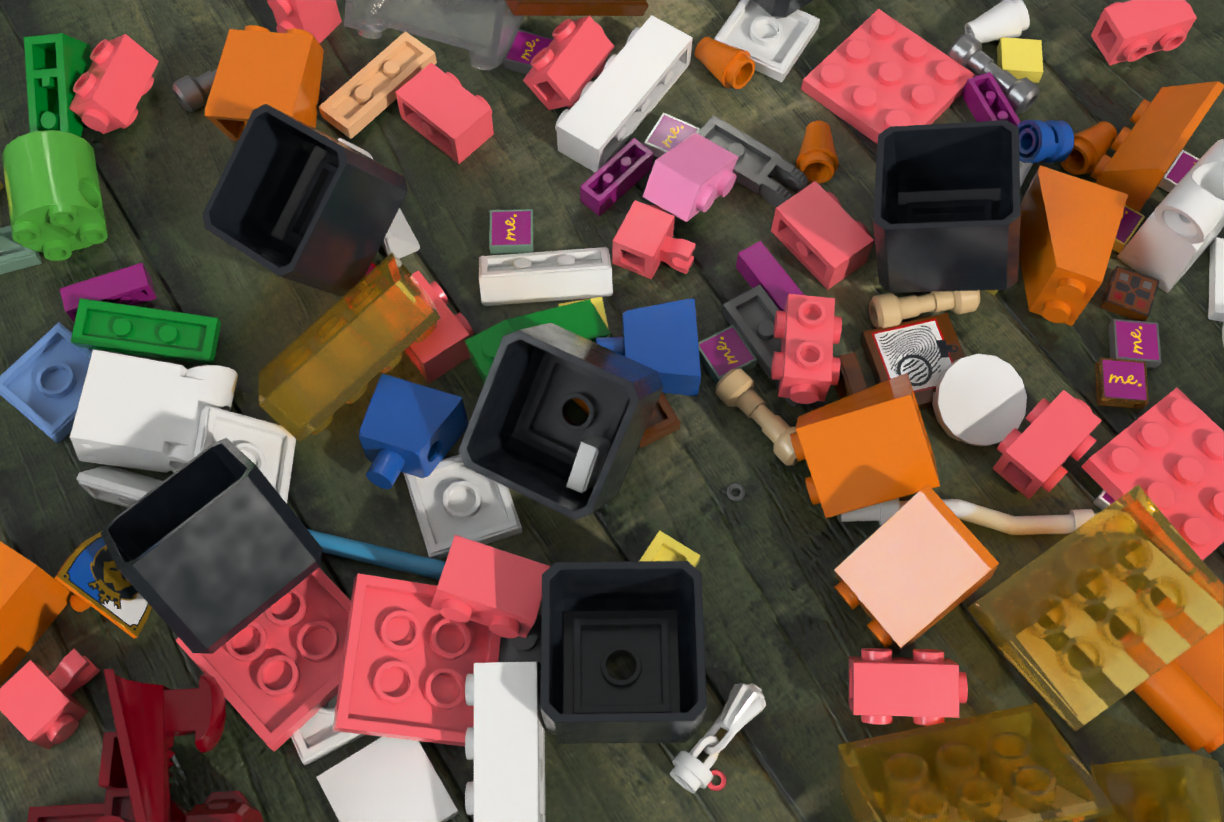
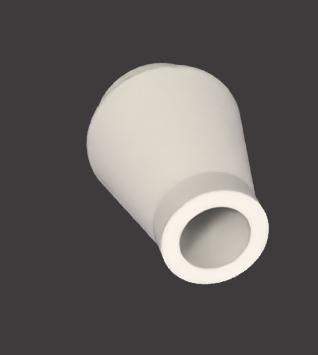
[964,0,1030,43]

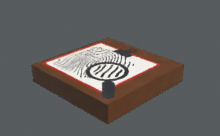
[860,313,965,410]

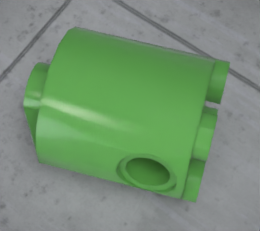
[2,130,108,261]

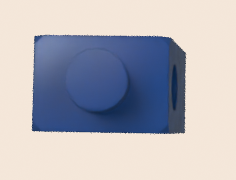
[596,299,701,396]
[359,373,469,489]

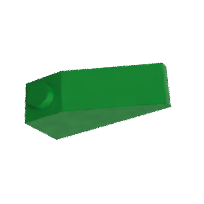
[24,33,92,137]
[465,299,612,383]

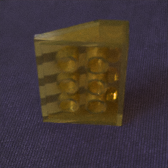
[967,485,1224,731]
[837,703,1113,822]

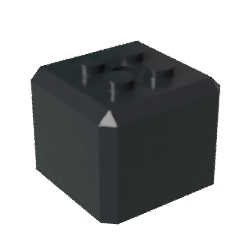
[203,104,408,298]
[873,120,1021,292]
[459,323,663,520]
[100,438,323,654]
[541,561,707,744]

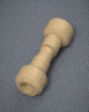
[869,290,980,328]
[715,368,799,465]

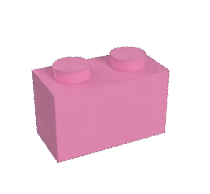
[642,132,738,222]

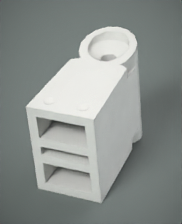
[1116,139,1224,293]
[70,349,238,473]

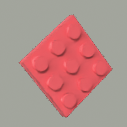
[801,9,975,144]
[1081,387,1224,573]
[175,568,351,752]
[332,573,501,747]

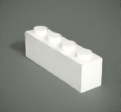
[555,15,693,172]
[465,662,545,822]

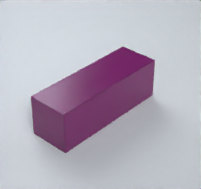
[961,72,1021,126]
[580,138,654,217]
[736,241,804,311]
[60,263,157,323]

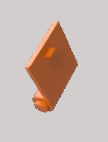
[1116,565,1224,753]

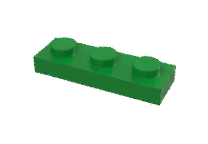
[71,298,221,365]

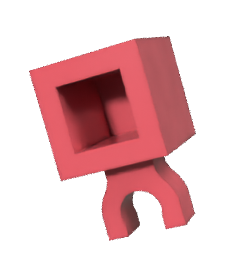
[612,200,696,280]
[0,649,100,750]

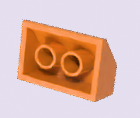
[1090,81,1224,212]

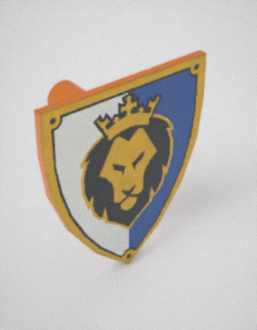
[54,531,152,639]

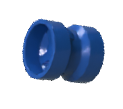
[1017,120,1074,163]

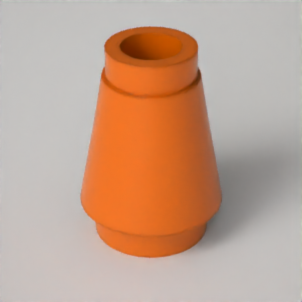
[694,37,755,89]
[796,121,839,184]
[1060,121,1117,175]

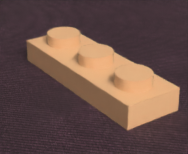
[319,31,437,139]

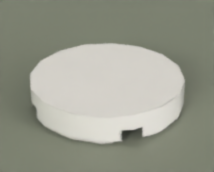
[932,354,1027,447]

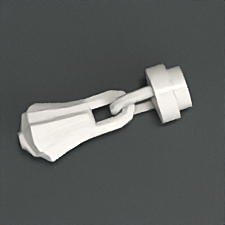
[670,683,766,794]

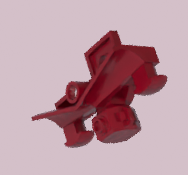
[27,669,264,822]

